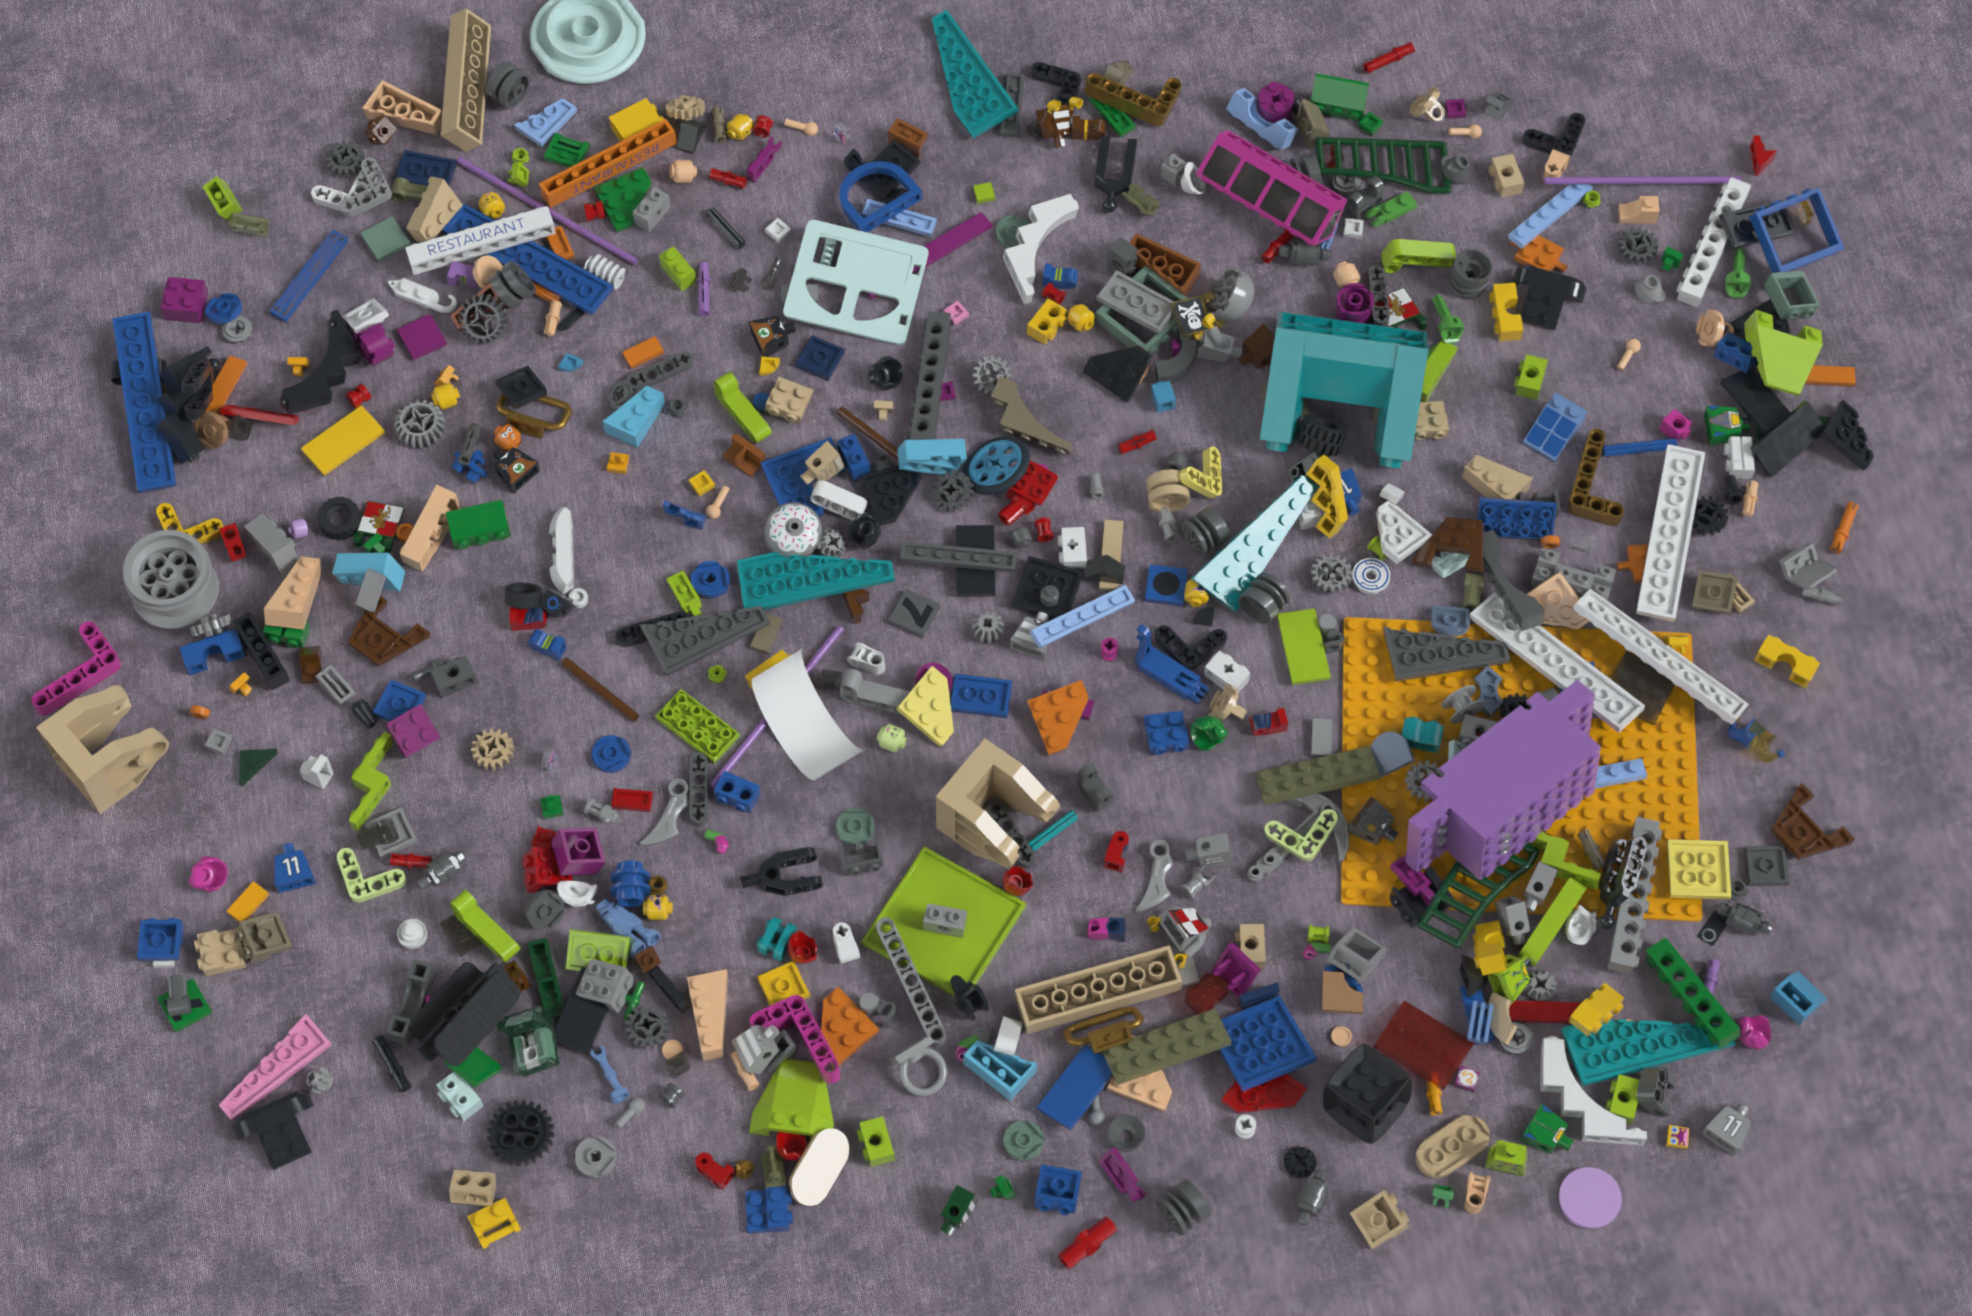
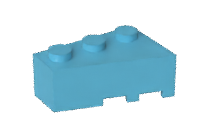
[603,386,665,448]
[897,439,967,476]
[332,553,405,592]
[963,1040,1037,1101]

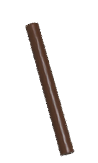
[837,406,898,460]
[561,657,640,722]

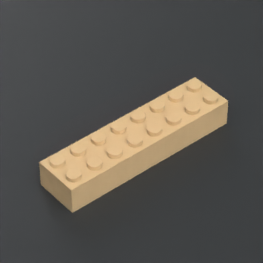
[441,8,491,152]
[1014,945,1182,1034]

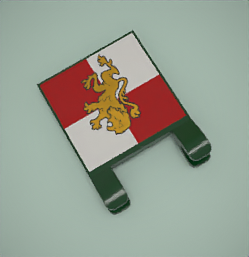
[1375,288,1427,330]
[353,501,405,553]

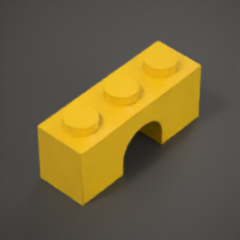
[1489,283,1523,341]
[1754,634,1820,689]
[1473,920,1507,975]

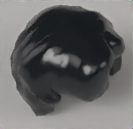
[868,356,903,391]
[847,513,882,550]

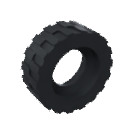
[317,496,361,540]

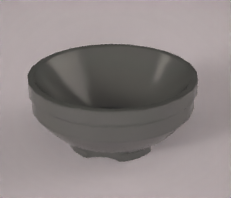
[1108,1114,1146,1152]

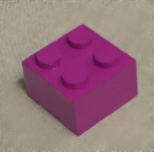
[160,277,208,323]
[384,704,441,758]
[552,827,605,876]

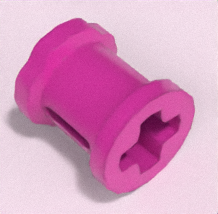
[1101,638,1118,661]

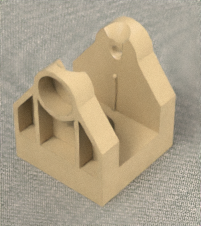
[36,685,169,814]
[936,738,1060,868]

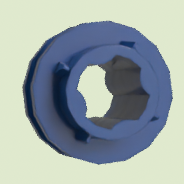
[610,860,651,907]

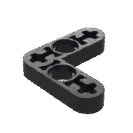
[1031,62,1081,107]
[1522,112,1585,157]
[1155,625,1227,671]

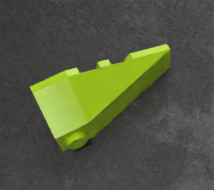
[1420,340,1458,402]

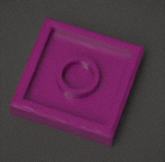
[397,314,447,360]

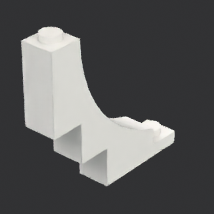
[1003,194,1079,305]
[1540,1036,1647,1146]

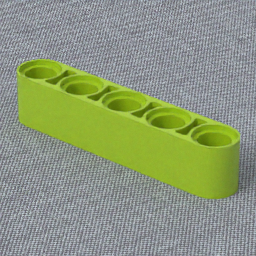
[1518,877,1587,967]

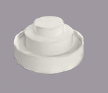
[397,919,428,949]

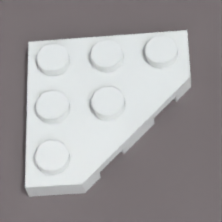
[1376,500,1432,564]

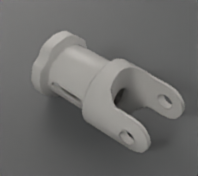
[1157,507,1181,543]
[584,797,621,824]
[1180,865,1216,899]

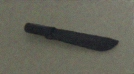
[556,308,585,330]

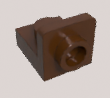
[635,946,661,973]
[503,960,531,993]

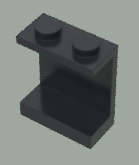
[1389,867,1454,929]

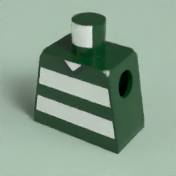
[939,1185,978,1236]

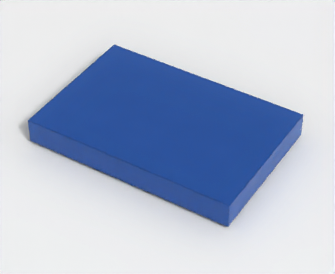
[950,674,1012,718]

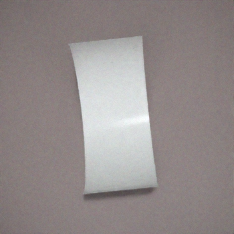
[752,649,864,781]

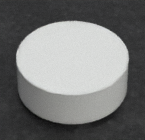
[568,588,588,608]

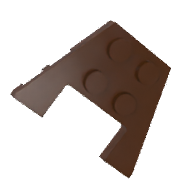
[1412,517,1484,572]
[349,596,431,667]
[1771,783,1855,860]

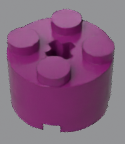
[1257,82,1294,123]
[1335,283,1374,324]
[354,322,395,367]

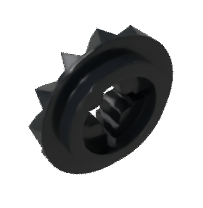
[1284,1145,1317,1179]

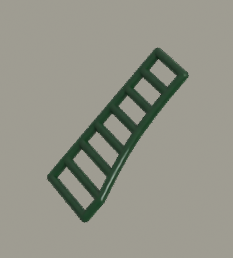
[1315,137,1452,194]
[1418,843,1540,949]

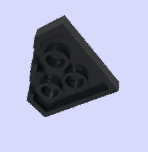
[1083,345,1153,403]
[1820,399,1874,471]
[862,465,922,526]

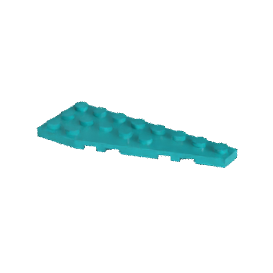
[932,9,1019,139]
[737,552,896,610]
[1561,1019,1736,1086]

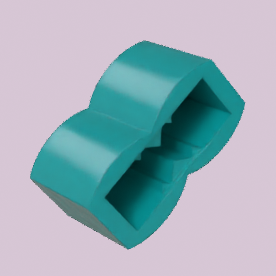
[1401,717,1444,753]

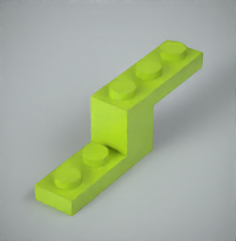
[349,731,394,832]
[1528,832,1601,890]

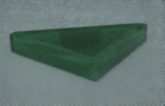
[239,748,278,786]

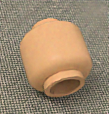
[669,160,697,183]
[1333,262,1360,289]

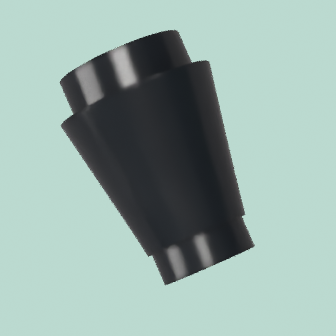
[1724,475,1744,504]
[351,699,377,729]

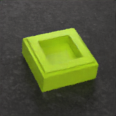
[973,182,995,204]

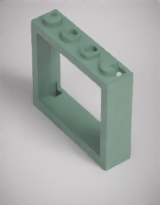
[1096,266,1189,355]

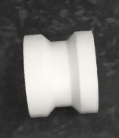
[1235,1114,1256,1139]

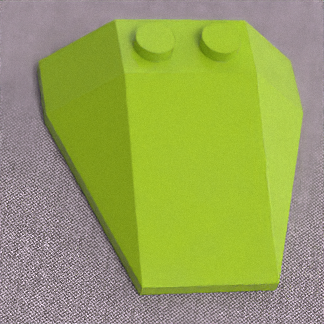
[749,1059,834,1141]

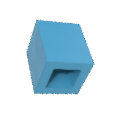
[1151,381,1176,413]

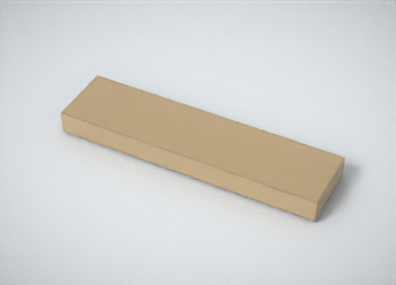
[1099,520,1124,591]

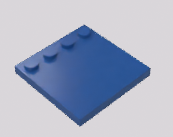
[1219,996,1317,1092]

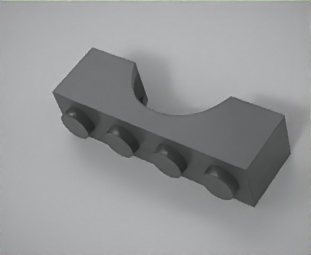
[385,959,436,1046]

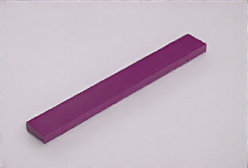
[866,212,992,300]

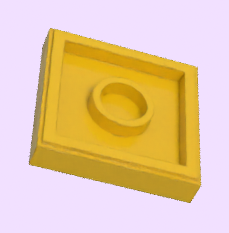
[757,961,810,1006]

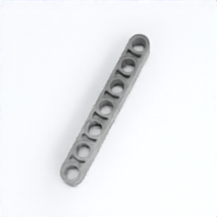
[876,917,947,1047]

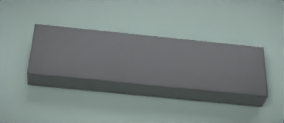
[1000,73,1025,138]

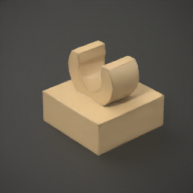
[874,400,894,420]

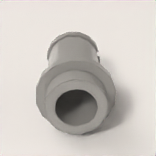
[1088,473,1105,499]

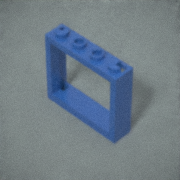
[1749,188,1845,273]

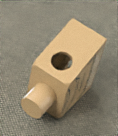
[800,441,845,485]

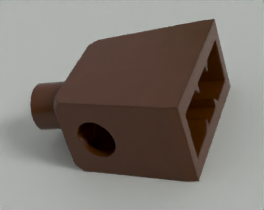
[1238,324,1275,369]

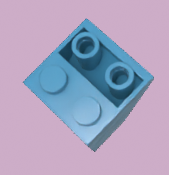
[1770,971,1828,1026]

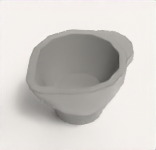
[1634,275,1666,303]

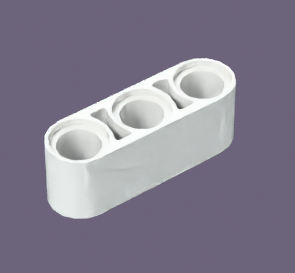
[810,480,867,521]
[994,1016,1023,1057]

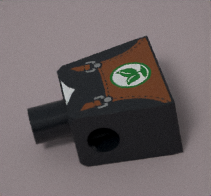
[749,316,796,357]
[493,448,540,494]

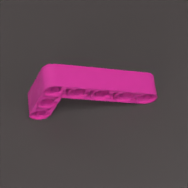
[32,621,121,716]
[749,995,841,1084]

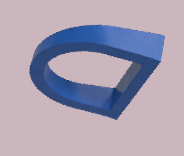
[839,161,923,233]

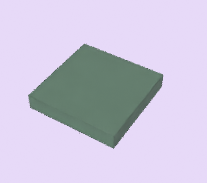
[360,216,411,262]

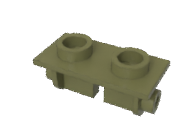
[1122,183,1160,216]
[229,212,269,237]
[761,1145,786,1188]

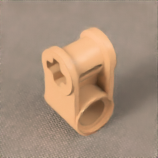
[1543,149,1570,185]
[1464,1171,1490,1214]

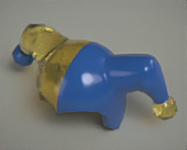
[1727,716,1785,763]

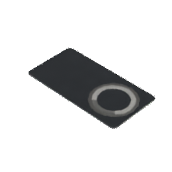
[1697,910,1727,946]

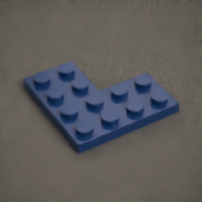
[761,437,845,526]

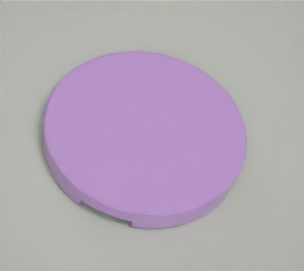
[1558,1167,1622,1230]

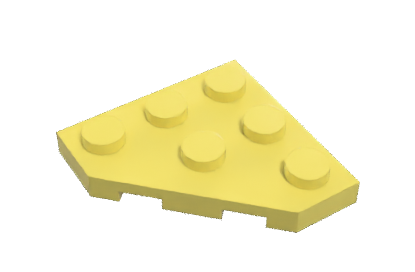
[896,666,954,747]

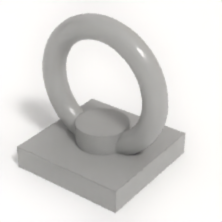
[888,1036,947,1097]

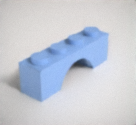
[1226,88,1298,150]

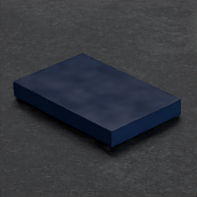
[394,150,457,186]

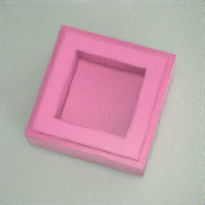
[943,300,969,326]

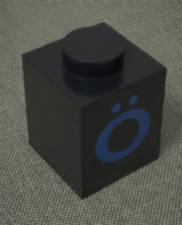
[539,589,574,617]

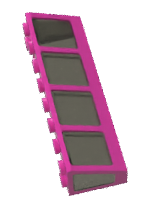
[1196,130,1347,246]

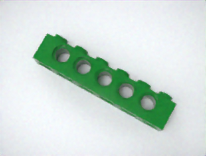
[1645,937,1740,1049]

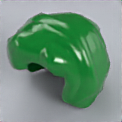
[1190,716,1228,751]

